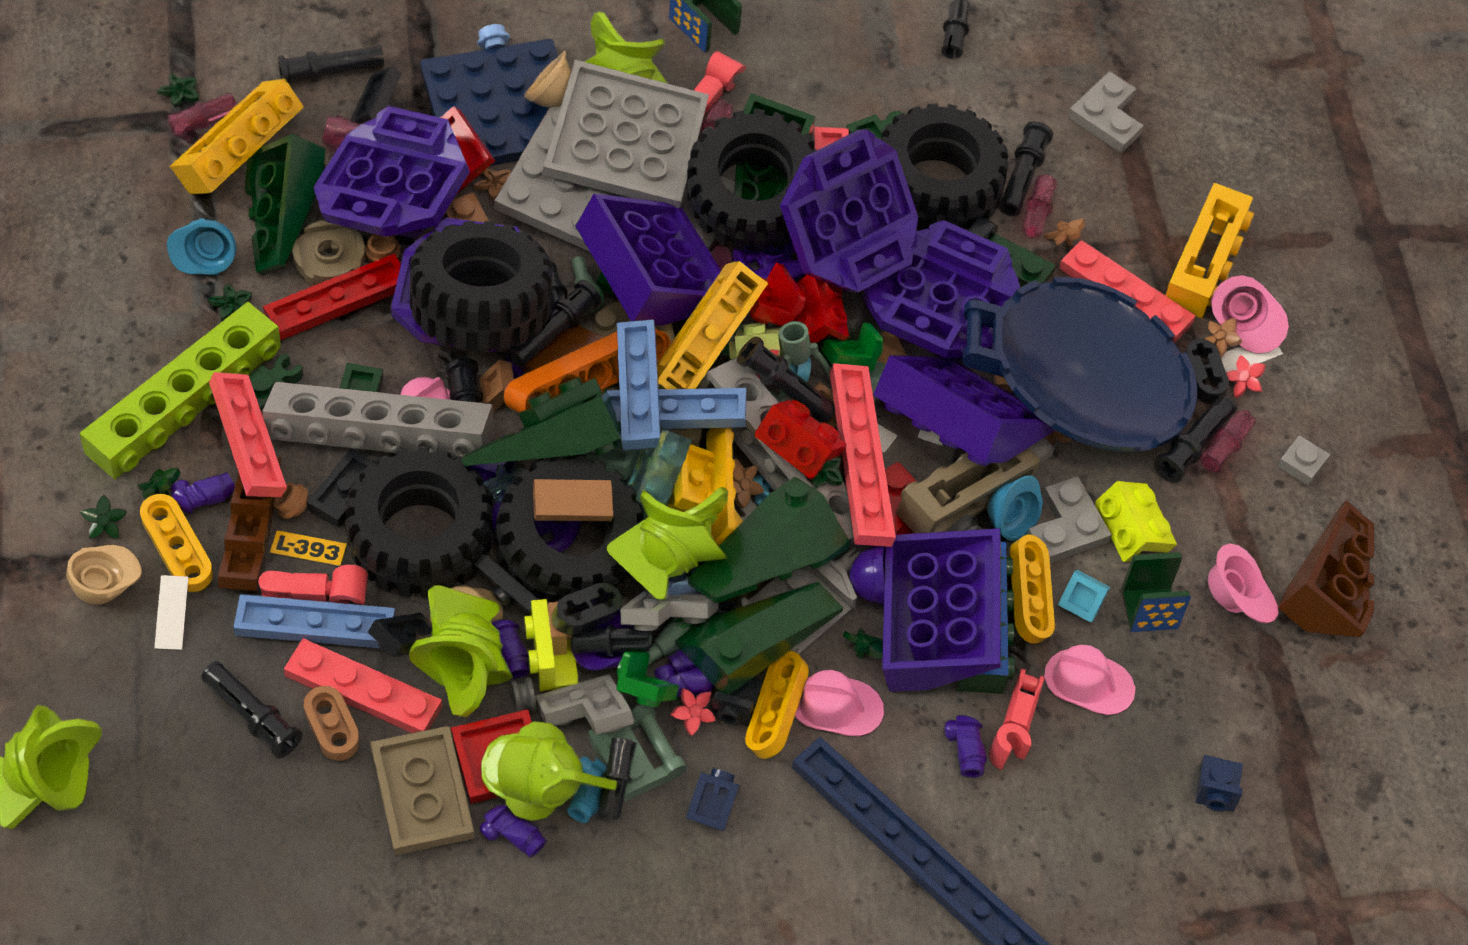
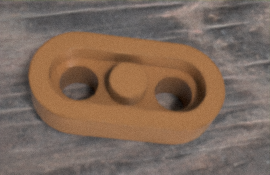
[304,686,360,761]

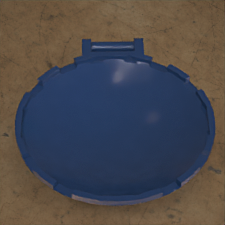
[962,277,1197,452]

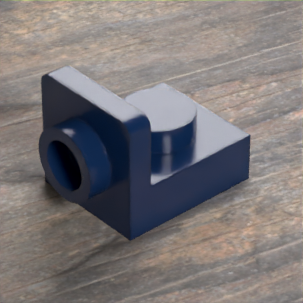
[1195,755,1243,812]
[686,768,741,831]

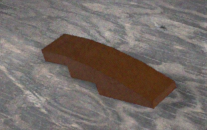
[218,457,282,591]

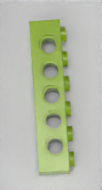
[79,302,281,480]

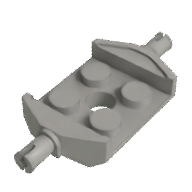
[740,547,860,654]

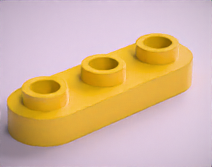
[140,494,213,592]
[1010,534,1055,644]
[745,651,809,759]

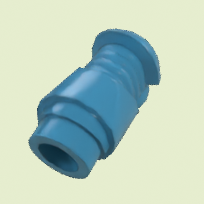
[567,756,606,823]

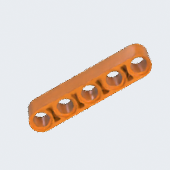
[504,329,671,413]

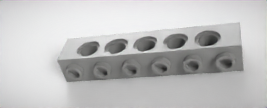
[698,358,860,560]
[262,382,495,459]

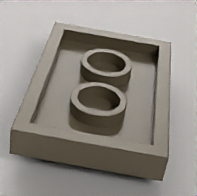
[370,726,474,856]

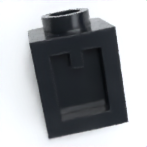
[712,677,763,726]

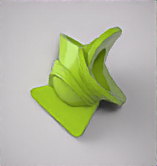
[585,11,668,84]
[607,487,728,601]
[409,585,513,717]
[0,705,102,829]
[481,722,617,821]

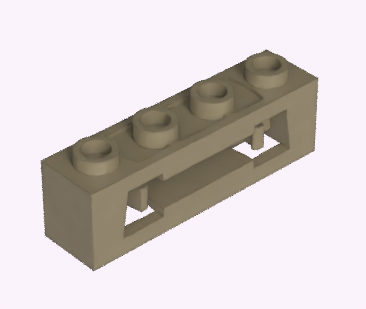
[896,448,1041,534]

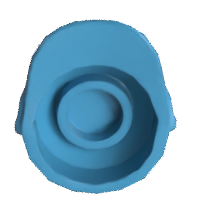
[167,218,237,276]
[987,475,1043,541]

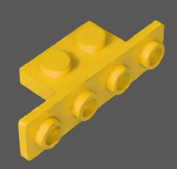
[674,428,737,546]

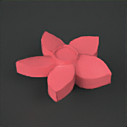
[1226,355,1266,398]
[670,688,716,735]

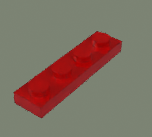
[263,253,401,340]

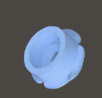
[477,24,510,49]

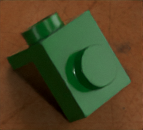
[822,323,883,371]
[616,651,679,707]

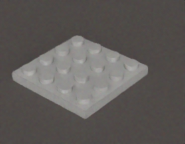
[542,60,709,209]

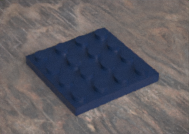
[420,38,558,166]

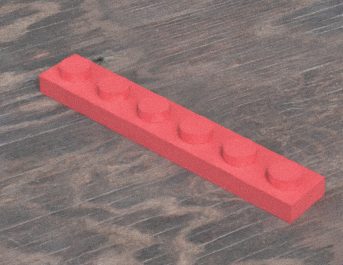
[830,363,896,547]

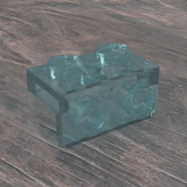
[627,427,692,506]

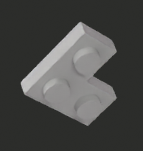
[1068,71,1144,153]
[1027,476,1112,563]
[621,590,718,631]
[535,674,634,735]

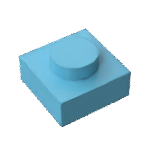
[1058,570,1111,623]

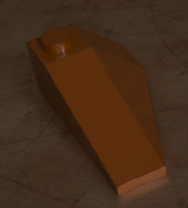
[1278,500,1374,637]

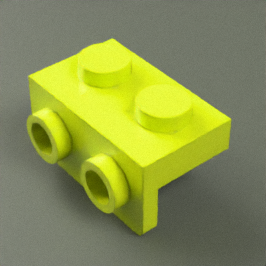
[1095,481,1177,562]
[524,599,578,692]

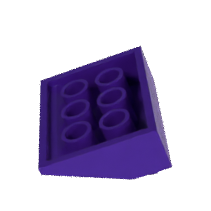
[575,193,721,326]
[873,355,1056,466]
[882,528,1001,692]

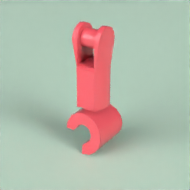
[694,51,746,116]
[258,565,368,605]
[988,668,1045,770]

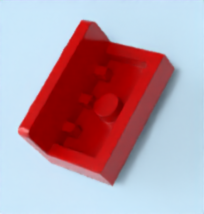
[749,263,806,326]
[794,275,849,343]
[755,400,847,479]

